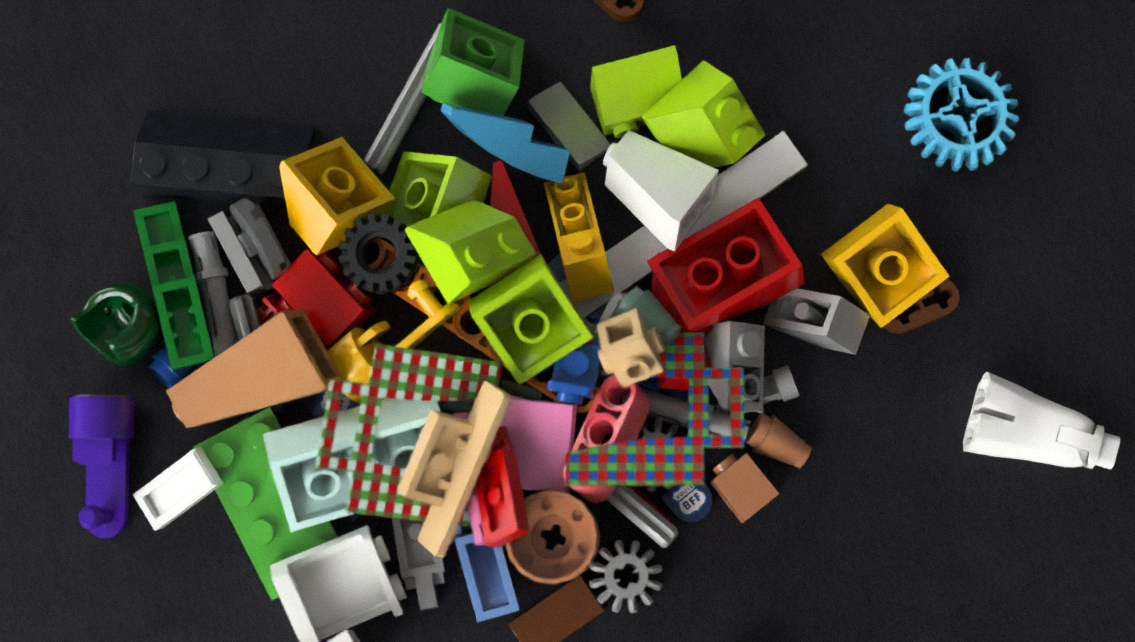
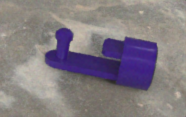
[68,395,135,538]

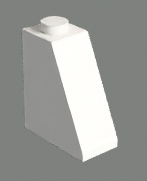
[603,130,719,252]

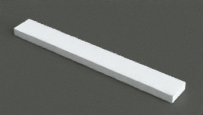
[560,131,808,318]

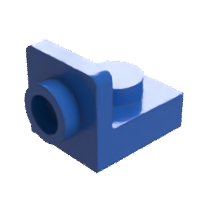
[547,343,601,405]

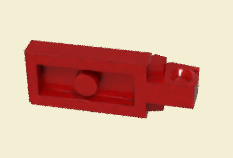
[475,426,529,548]

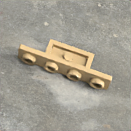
[397,381,511,558]

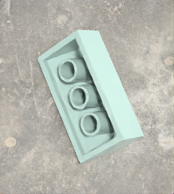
[263,398,441,532]

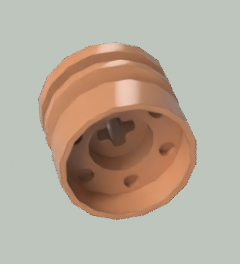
[506,490,601,584]

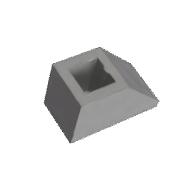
[704,321,765,412]

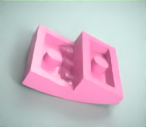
[499,397,577,492]

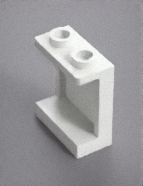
[270,525,407,642]

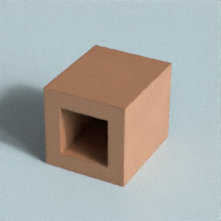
[710,453,779,523]

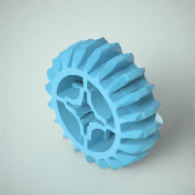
[904,58,1019,171]

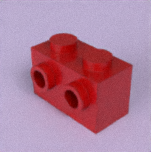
[272,249,377,346]

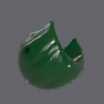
[70,283,160,367]

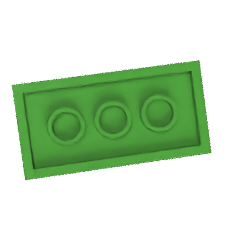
[193,407,338,600]

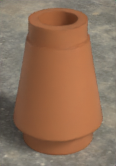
[745,413,812,469]

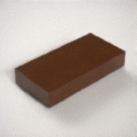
[508,575,604,642]

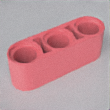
[563,374,651,503]

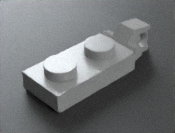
[392,518,445,610]

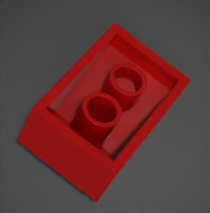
[647,197,805,332]

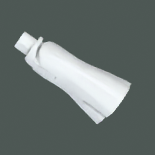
[963,372,1120,470]

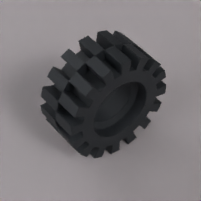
[339,214,422,295]

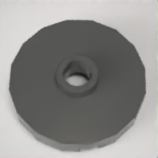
[230,198,288,279]

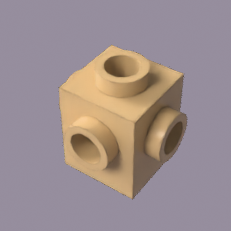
[596,308,665,388]

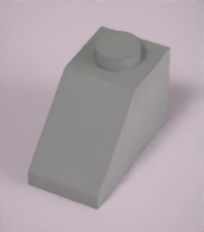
[763,288,870,355]

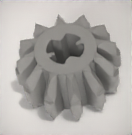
[589,540,662,613]

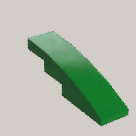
[133,201,214,370]

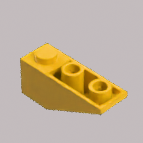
[544,172,615,302]

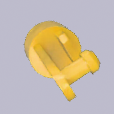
[327,279,460,403]

